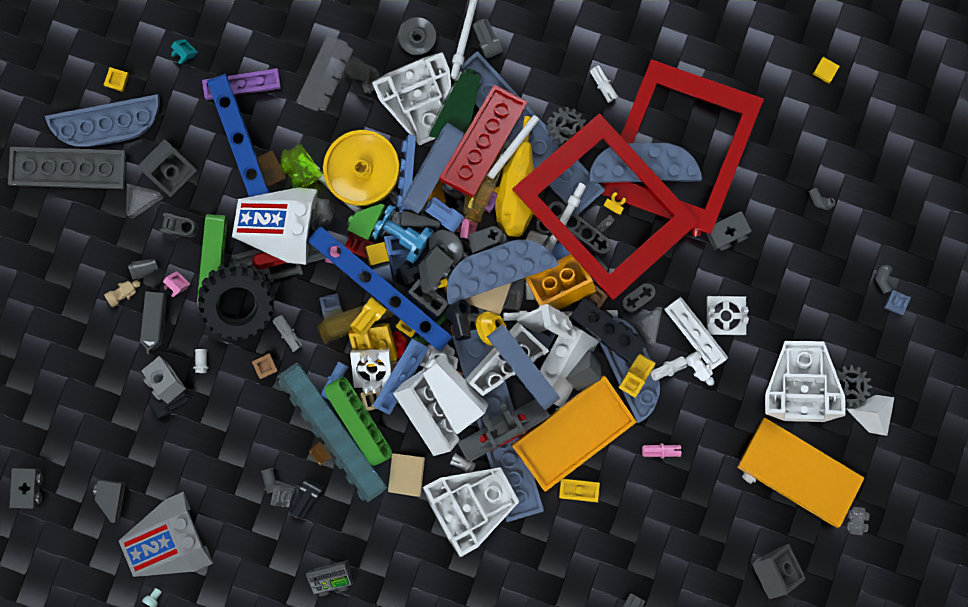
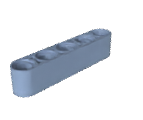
[401,123,464,213]
[487,324,560,410]

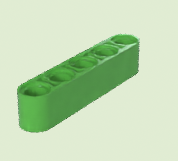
[197,214,227,307]
[325,377,392,466]

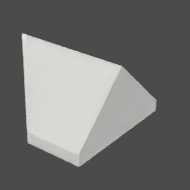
[846,395,894,436]

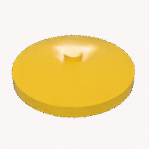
[323,130,400,207]

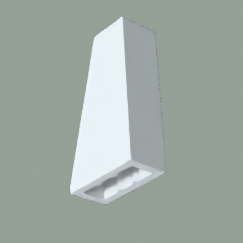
[423,355,489,434]

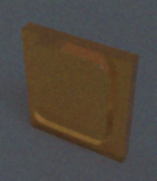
[248,151,286,186]

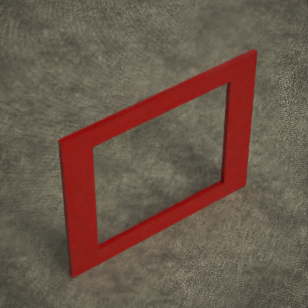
[601,59,764,235]
[512,113,699,300]

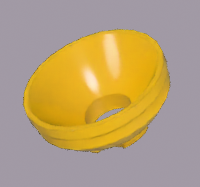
[476,311,506,346]

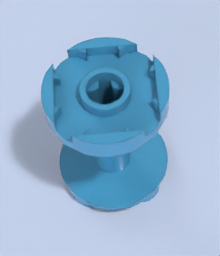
[372,205,434,263]

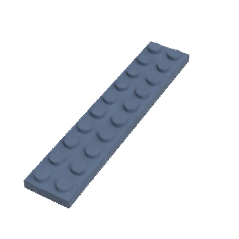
[450,51,605,215]
[452,329,544,522]

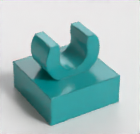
[171,39,198,64]

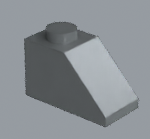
[93,480,126,523]

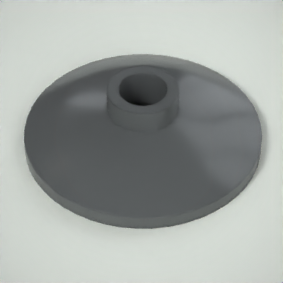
[398,17,436,55]
[429,229,464,266]

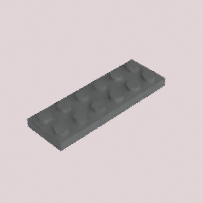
[8,147,126,189]

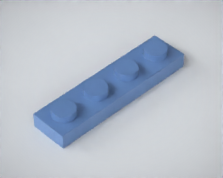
[396,135,416,213]
[373,338,429,415]

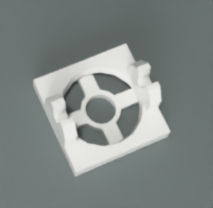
[707,296,749,335]
[350,349,392,394]

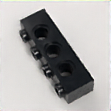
[569,298,646,365]

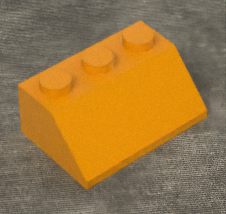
[525,254,596,310]

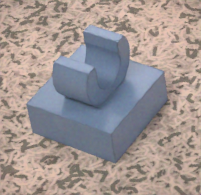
[884,290,911,315]

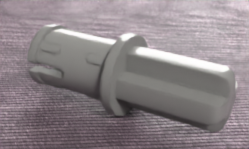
[273,315,303,352]

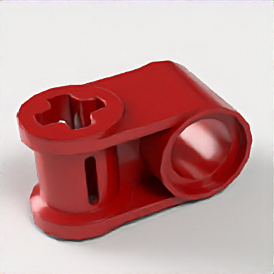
[345,232,374,260]

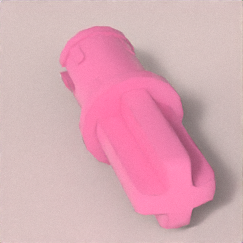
[642,443,681,459]

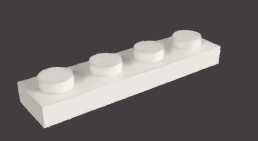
[664,297,728,370]

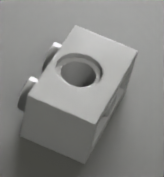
[142,356,186,404]

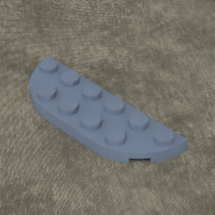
[45,94,160,148]
[588,143,702,183]
[447,240,559,305]
[589,316,660,423]

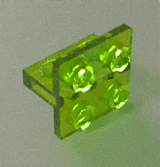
[280,144,322,188]

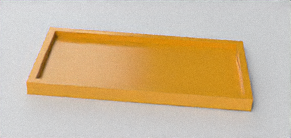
[511,375,637,492]
[737,418,864,528]

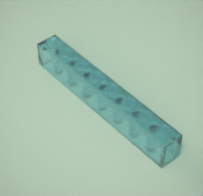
[278,363,388,502]

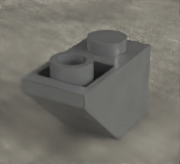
[419,246,454,294]

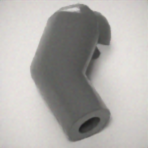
[442,183,462,202]
[808,188,835,210]
[875,264,892,294]

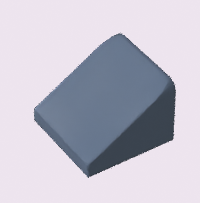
[320,293,343,320]

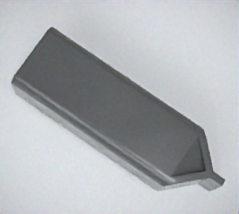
[140,292,168,355]

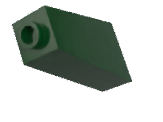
[428,68,481,142]

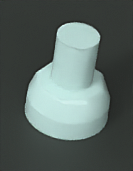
[142,588,161,607]

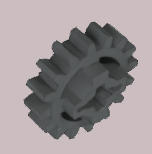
[546,107,586,147]
[835,365,872,407]

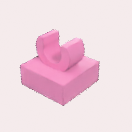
[455,219,477,241]
[163,271,190,297]

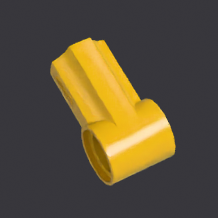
[350,296,388,337]

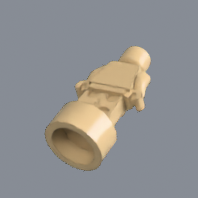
[104,280,141,308]

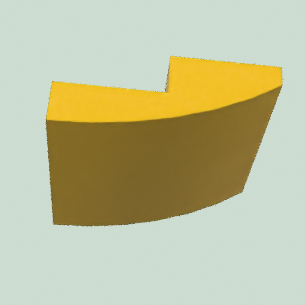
[349,323,397,367]

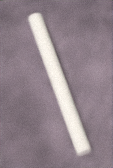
[487,115,539,179]

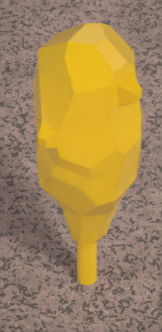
[494,116,535,237]

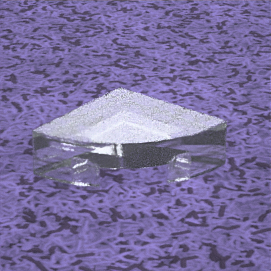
[595,215,614,233]

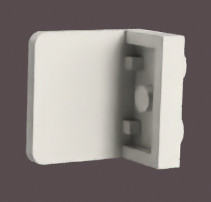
[517,304,573,339]

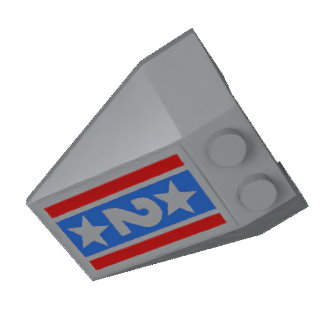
[119,492,213,577]

